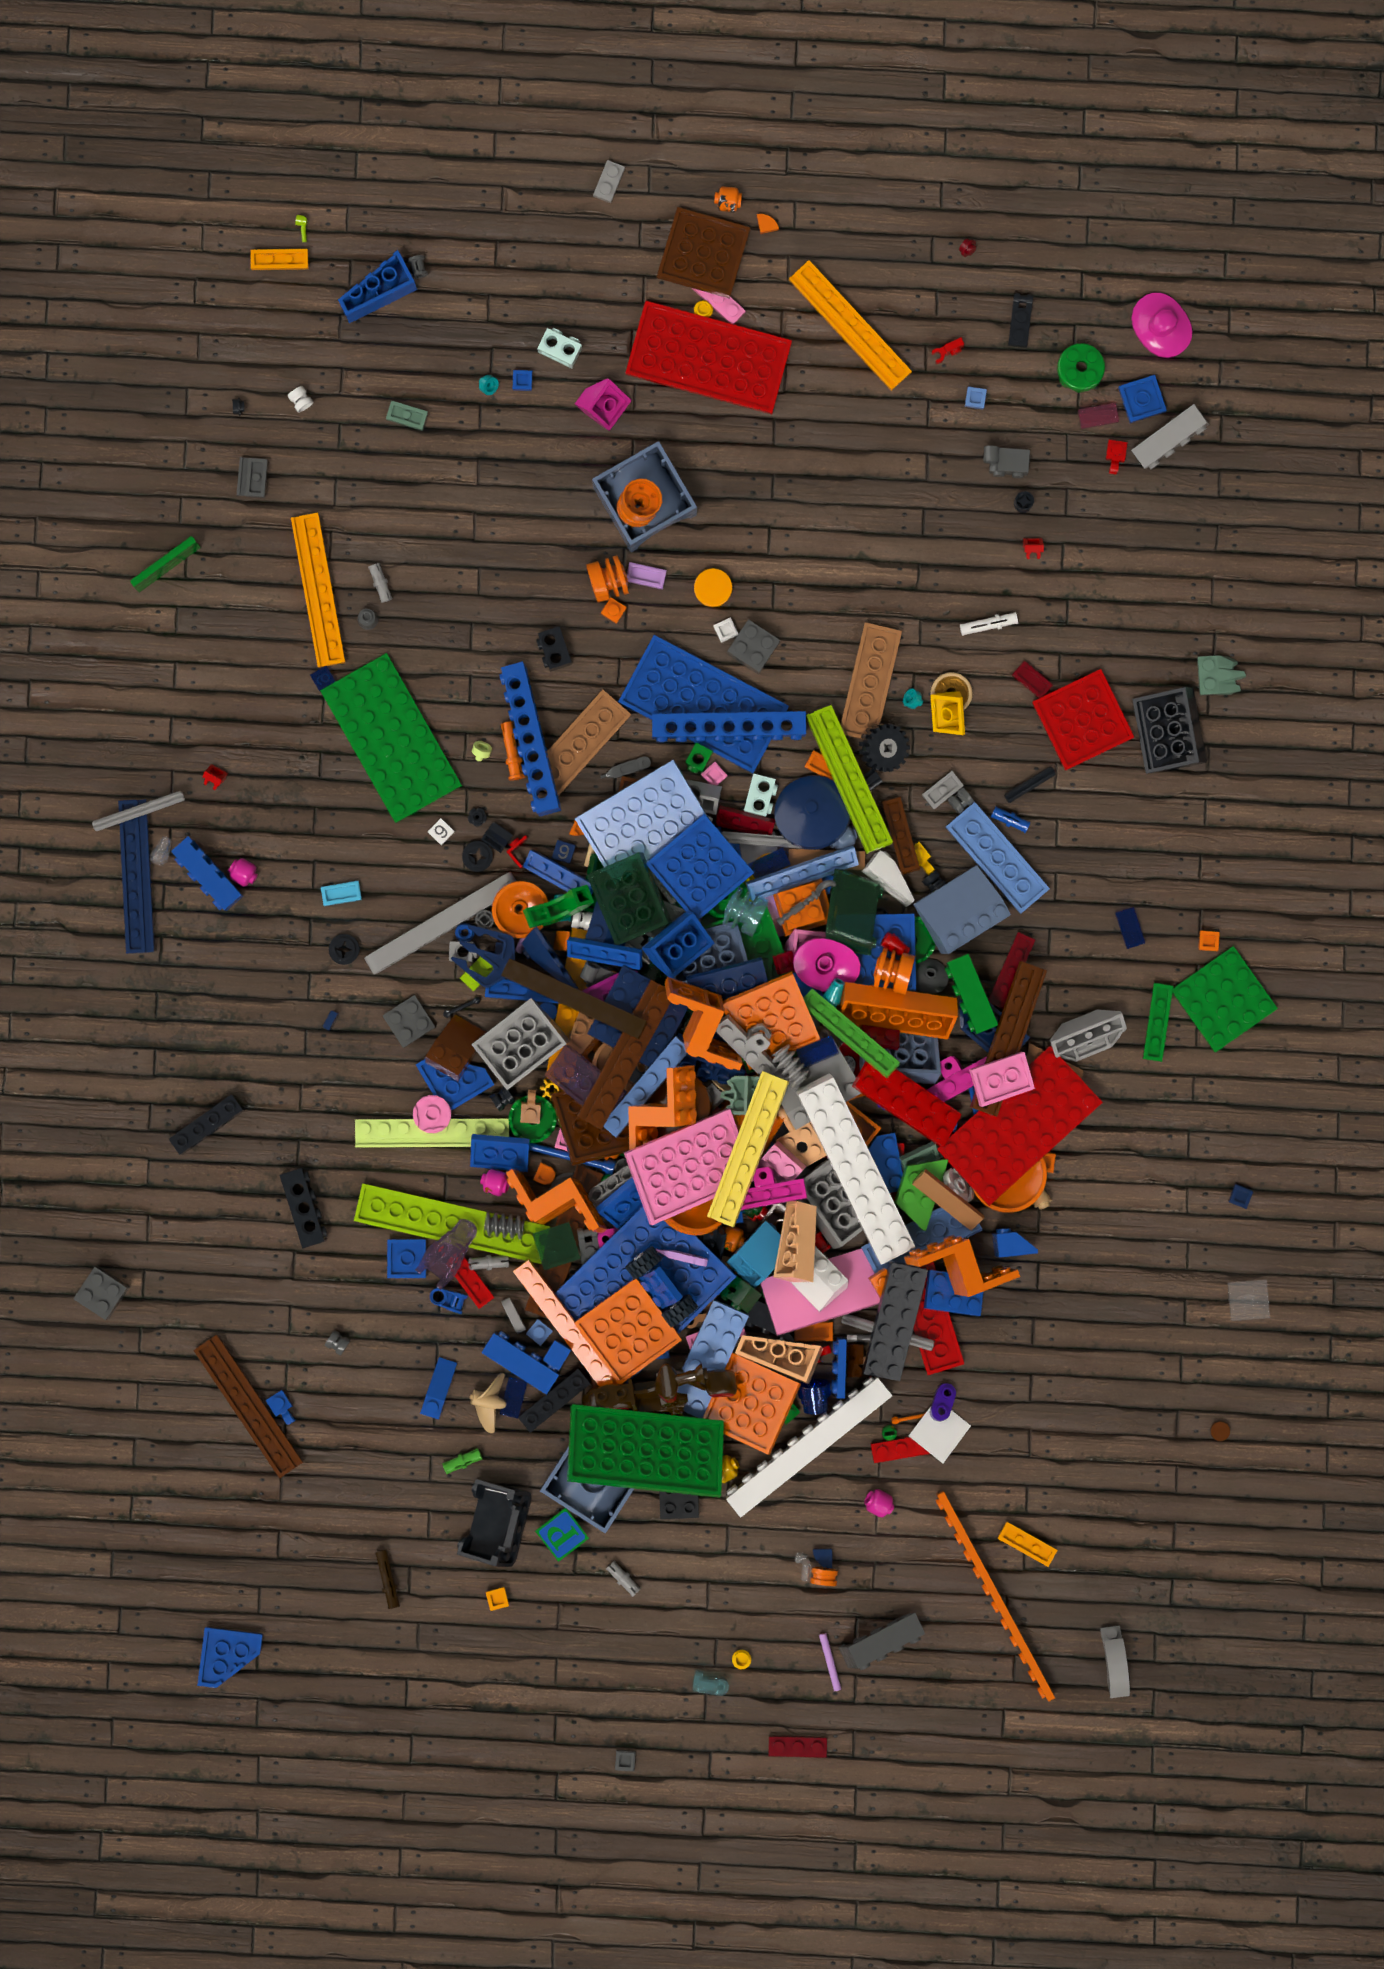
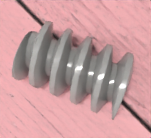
[771,1044,810,1089]

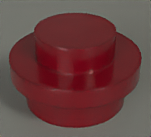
[959,238,976,257]

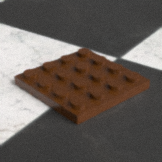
[657,207,750,299]
[551,1084,629,1166]

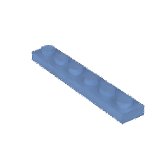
[746,846,859,902]
[604,1036,688,1137]

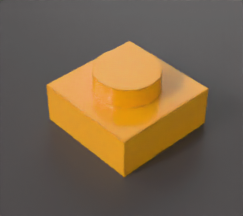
[486,1587,509,1611]

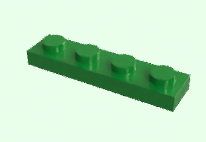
[1142,983,1173,1062]

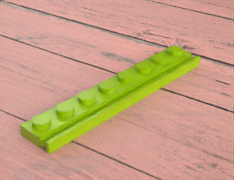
[806,705,893,854]

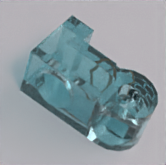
[692,1670,729,1696]

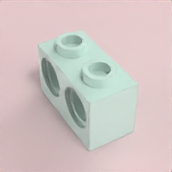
[537,328,582,369]
[744,774,778,817]

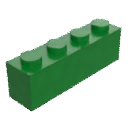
[944,954,998,1035]

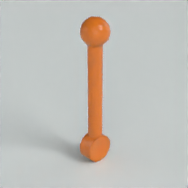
[891,1411,927,1424]

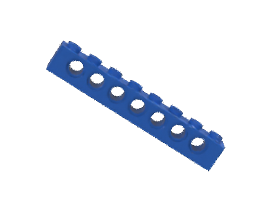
[499,662,562,817]
[652,711,806,742]

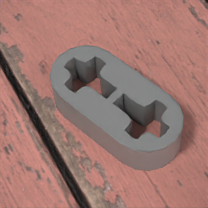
[501,1297,526,1334]

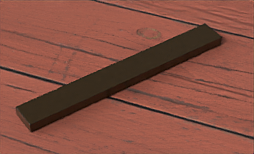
[501,958,648,1039]

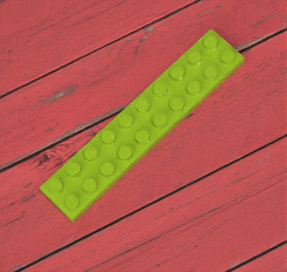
[354,1183,550,1264]

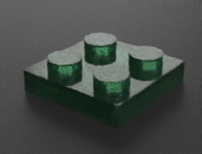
[532,1222,581,1270]

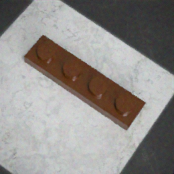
[882,797,920,875]

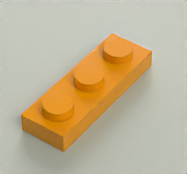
[251,249,309,270]
[997,1521,1058,1567]

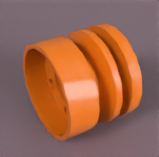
[617,479,662,527]
[586,555,629,603]
[873,948,915,995]

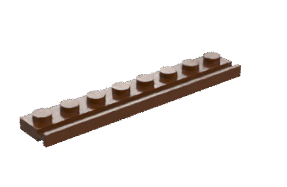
[970,961,1047,1117]
[577,980,671,1130]
[525,1165,603,1318]
[193,1334,303,1479]

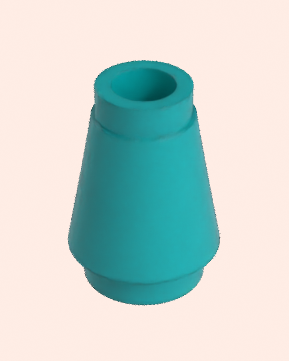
[822,978,845,1008]

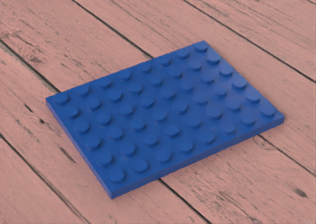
[555,1206,737,1384]

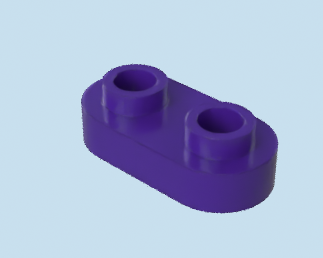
[930,1384,956,1422]

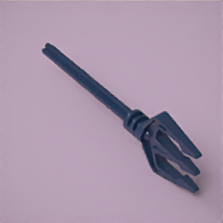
[451,925,518,988]

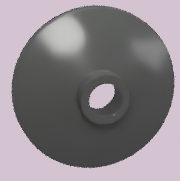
[916,959,949,995]

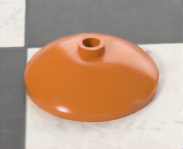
[492,881,548,938]

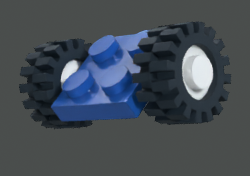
[625,1246,698,1327]

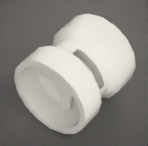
[288,386,314,413]
[571,911,593,931]

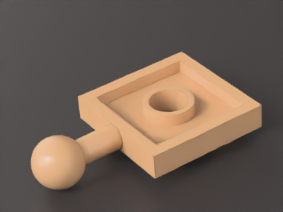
[776,1106,827,1166]

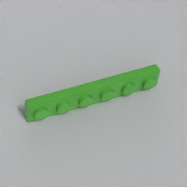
[803,989,900,1078]

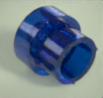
[798,1379,831,1414]

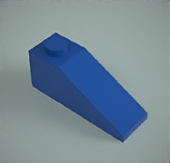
[420,1357,457,1420]

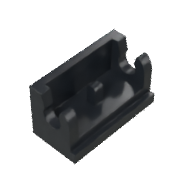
[698,1225,727,1260]

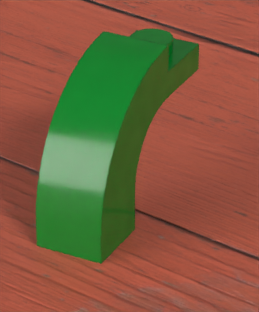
[523,885,594,928]

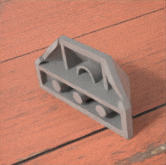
[1050,1010,1127,1062]

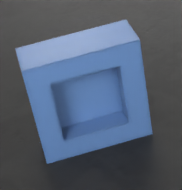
[965,387,987,409]
[526,1319,553,1346]

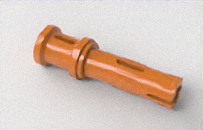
[501,721,526,781]

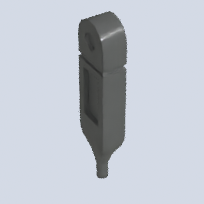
[600,757,651,779]

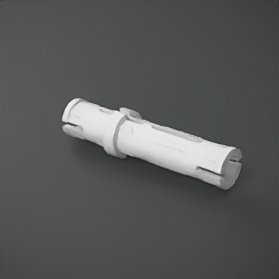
[960,612,1018,636]

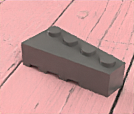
[838,1613,925,1670]

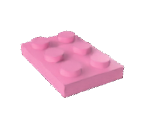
[969,1052,1035,1107]

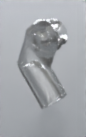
[795,1552,812,1581]

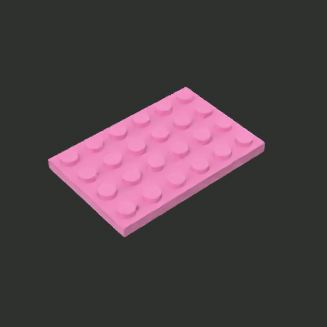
[624,1108,754,1225]

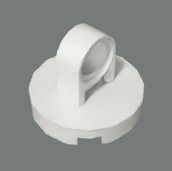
[943,1168,974,1202]

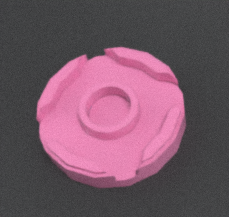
[413,1095,451,1133]

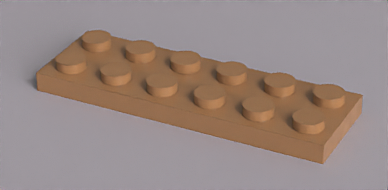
[841,622,902,740]
[534,690,631,797]

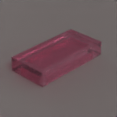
[1078,403,1119,429]

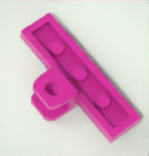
[927,1056,987,1102]
[741,1167,807,1210]

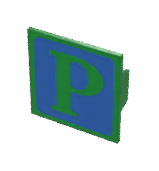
[535,1508,589,1562]

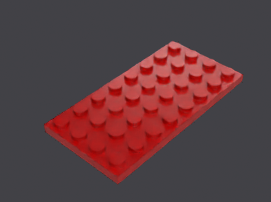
[625,301,792,415]
[937,1046,1103,1206]

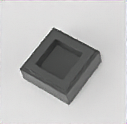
[615,1750,636,1771]

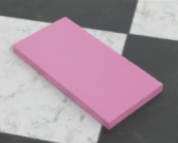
[760,1249,880,1336]

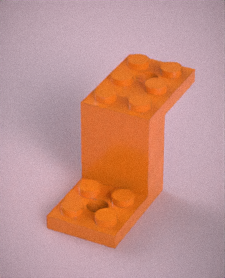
[665,977,743,1070]
[628,1065,697,1150]
[506,1169,608,1233]
[904,1235,1020,1297]

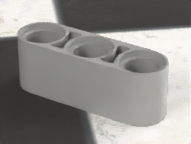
[588,1166,632,1206]

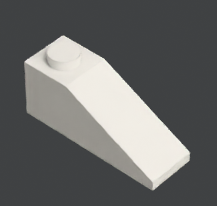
[862,850,914,907]

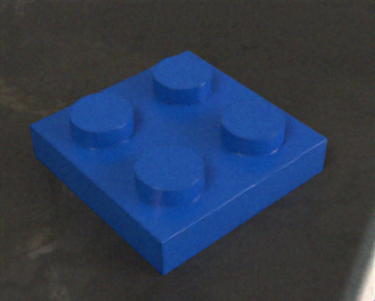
[1118,375,1167,423]
[387,1239,426,1278]

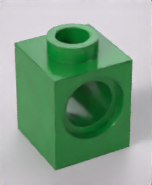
[685,743,713,774]

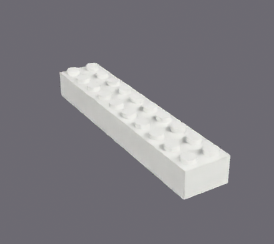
[795,1073,916,1265]
[726,1376,892,1518]

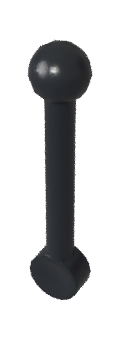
[443,997,481,1018]

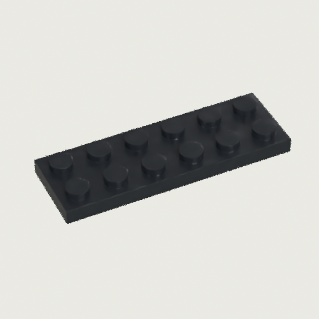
[862,1261,928,1381]

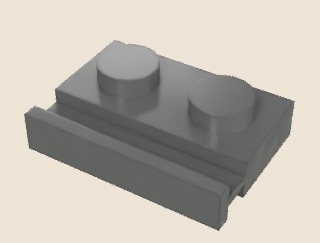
[237,457,268,498]

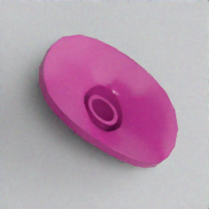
[1131,293,1192,358]
[793,938,860,992]

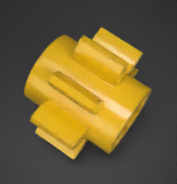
[540,1076,564,1101]

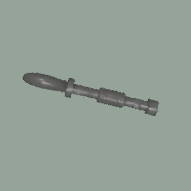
[776,880,836,926]

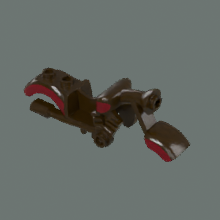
[582,1363,737,1416]

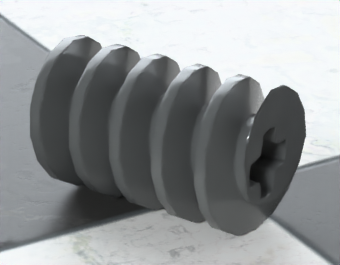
[484,1212,525,1240]

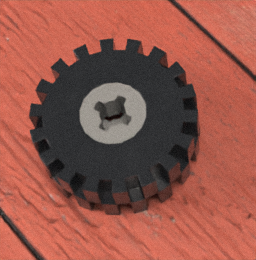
[859,723,910,772]

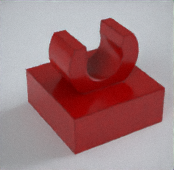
[1023,538,1044,559]
[203,764,228,790]

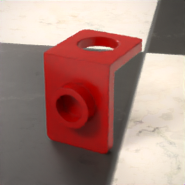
[506,835,528,869]

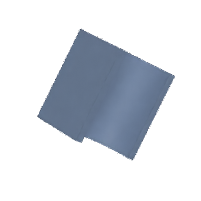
[592,441,697,552]
[540,1446,634,1534]

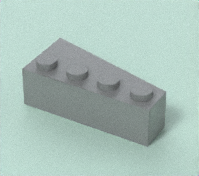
[1131,404,1210,470]

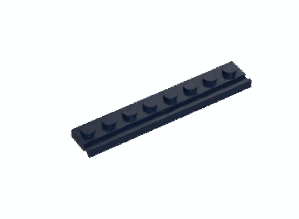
[118,799,155,954]

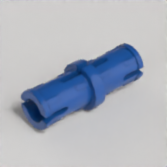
[991,806,1030,833]

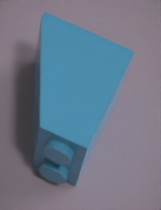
[726,1221,781,1288]

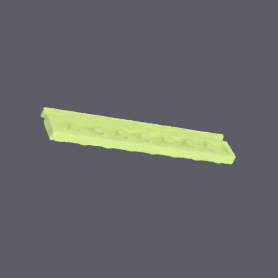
[355,1119,509,1147]

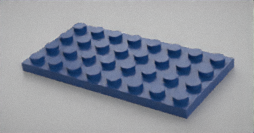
[618,635,789,774]

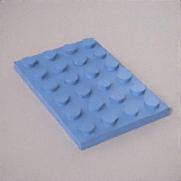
[575,759,711,884]

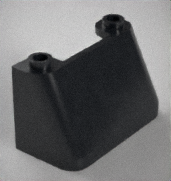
[457,1479,531,1567]

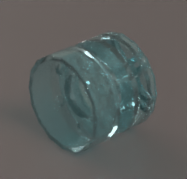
[722,887,769,937]

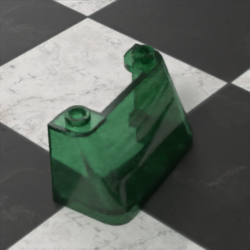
[825,868,884,955]

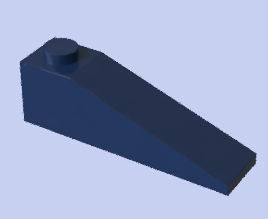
[522,927,579,990]
[677,1033,746,1085]

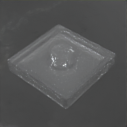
[1227,1279,1270,1321]

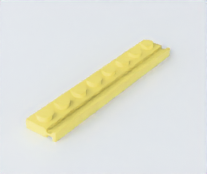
[707,1071,790,1227]

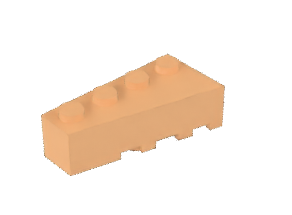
[773,1201,817,1282]
[735,1335,823,1384]

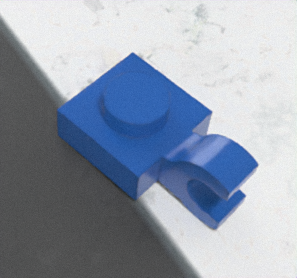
[266,1390,295,1425]

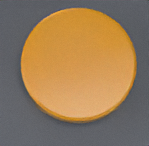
[694,568,732,607]

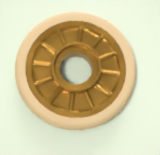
[931,672,972,711]

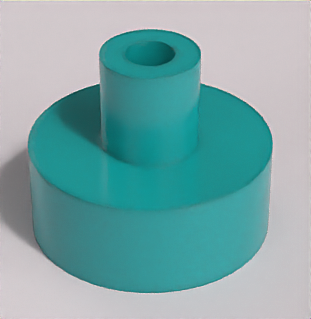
[479,375,499,395]
[903,689,923,709]

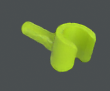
[295,215,308,242]

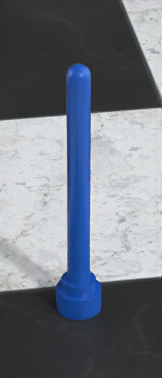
[529,1143,616,1175]

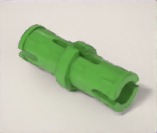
[442,1448,483,1474]

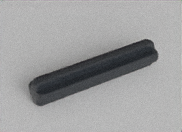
[1004,766,1056,803]

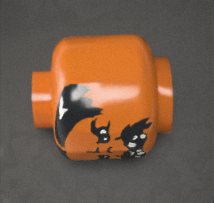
[714,186,742,212]

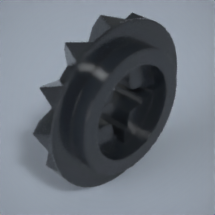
[462,841,493,872]
[329,934,360,965]

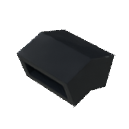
[481,822,513,853]

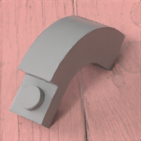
[1100,1626,1130,1698]

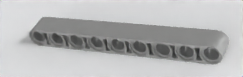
[364,872,516,975]

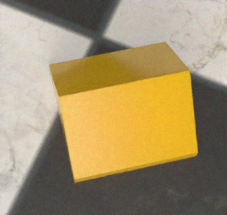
[930,691,965,735]

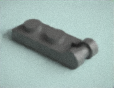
[577,1228,599,1265]

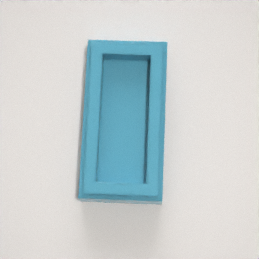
[321,881,362,906]

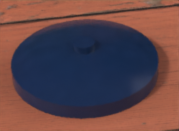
[774,776,851,850]

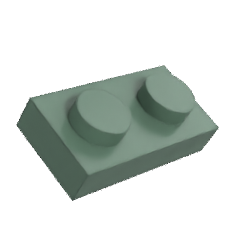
[386,400,428,431]

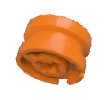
[810,1567,838,1586]

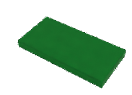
[130,536,201,593]

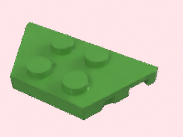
[894,1159,948,1231]

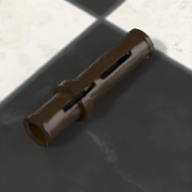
[375,1549,400,1609]

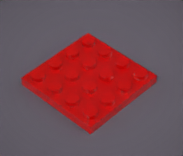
[1032,669,1134,771]

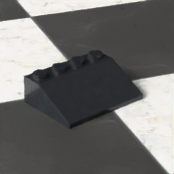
[1132,687,1207,774]

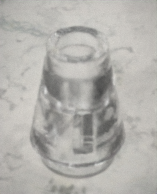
[150,836,172,866]

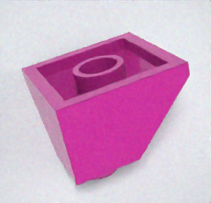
[575,378,632,431]

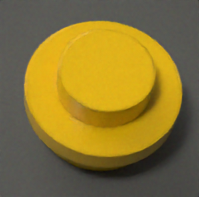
[694,300,713,318]
[732,1650,751,1669]

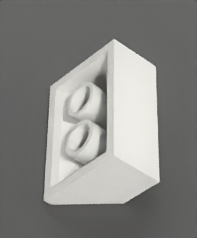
[791,1246,848,1312]

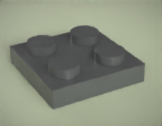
[383,995,436,1048]

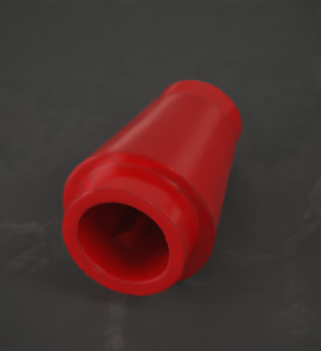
[880,932,910,956]

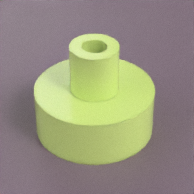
[472,741,492,761]

